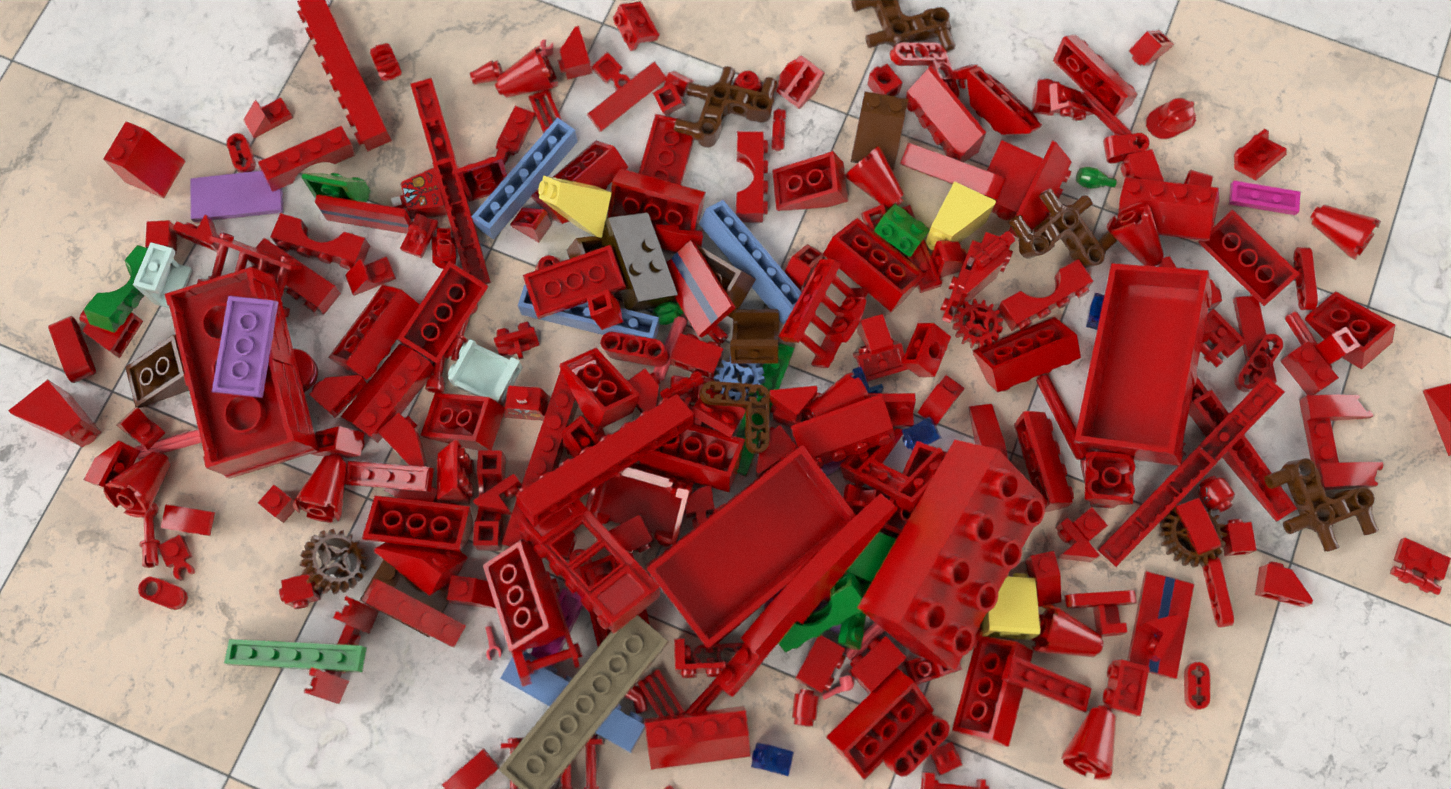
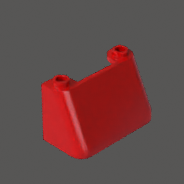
[586,463,695,546]

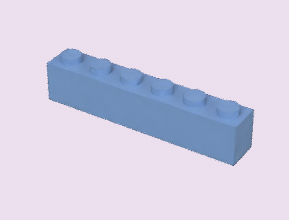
[472,118,578,240]
[699,200,802,325]
[518,284,660,339]
[500,652,645,753]

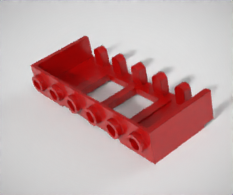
[518,499,660,634]

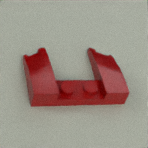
[1299,394,1383,491]
[840,429,944,513]
[304,596,379,704]

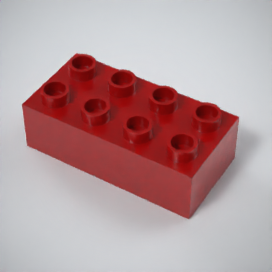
[857,440,1048,671]

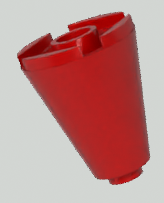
[495,45,559,98]
[844,146,904,209]
[1107,202,1164,266]
[1310,205,1381,260]
[803,372,870,421]
[103,452,171,518]
[293,454,347,523]
[1031,603,1104,657]
[1061,705,1116,780]

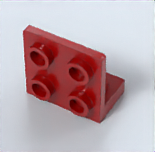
[674,639,726,678]

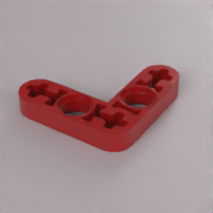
[889,43,960,98]

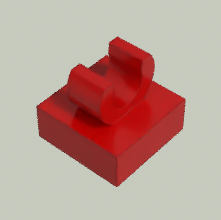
[953,64,978,89]
[930,741,963,775]

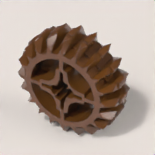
[1159,503,1227,568]
[299,529,367,595]

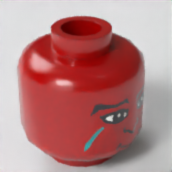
[1198,475,1235,512]

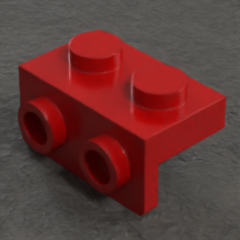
[1234,129,1287,181]

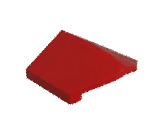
[776,55,825,109]

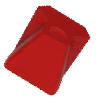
[1080,451,1136,509]

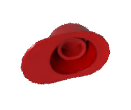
[1146,98,1196,139]

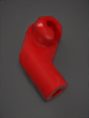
[624,685,648,714]

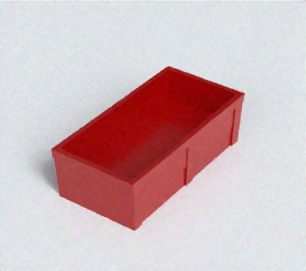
[1074,263,1212,466]
[165,267,319,479]
[645,445,856,648]

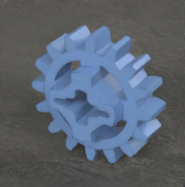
[714,356,765,401]

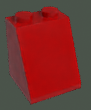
[103,121,186,198]
[987,140,1043,220]
[8,379,101,448]

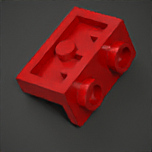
[613,1,660,51]
[1049,83,1094,121]
[853,338,908,383]
[691,388,746,438]
[868,393,916,427]
[1102,659,1150,717]

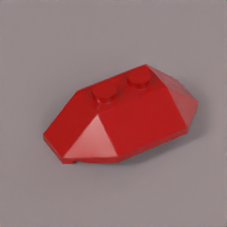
[966,66,1042,135]

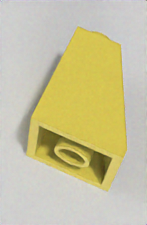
[538,176,611,238]
[925,181,996,251]
[981,573,1040,640]

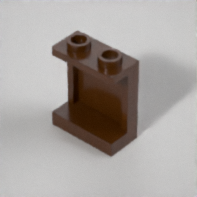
[730,309,779,364]

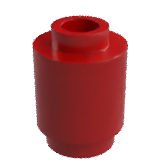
[792,689,819,727]

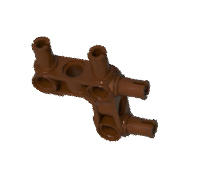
[851,0,956,56]
[674,66,777,148]
[1008,188,1117,268]
[1264,458,1379,552]

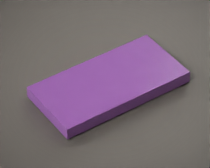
[190,171,283,222]
[212,296,278,398]

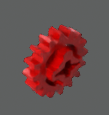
[952,299,1004,349]

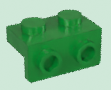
[874,204,930,257]

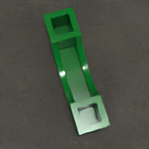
[84,245,148,333]
[778,572,867,653]

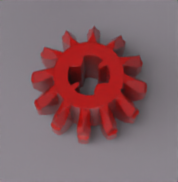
[370,43,402,82]

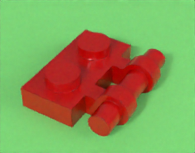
[1200,308,1247,368]
[1390,537,1451,595]

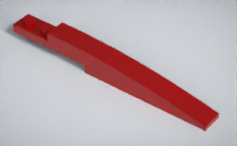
[410,78,491,284]
[1098,376,1285,567]
[1189,376,1297,522]
[715,494,898,697]

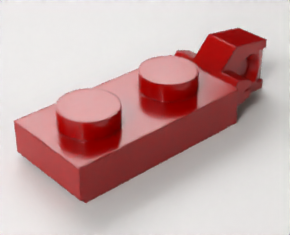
[495,105,536,165]

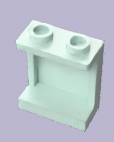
[133,243,192,308]
[448,339,523,405]

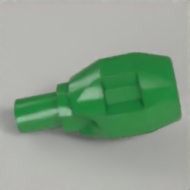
[1076,166,1117,189]
[652,302,684,325]

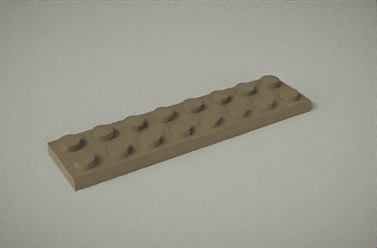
[498,615,669,789]

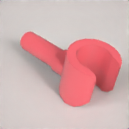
[540,39,553,57]
[485,626,503,660]
[821,676,854,700]

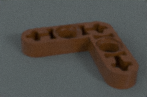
[700,381,769,454]

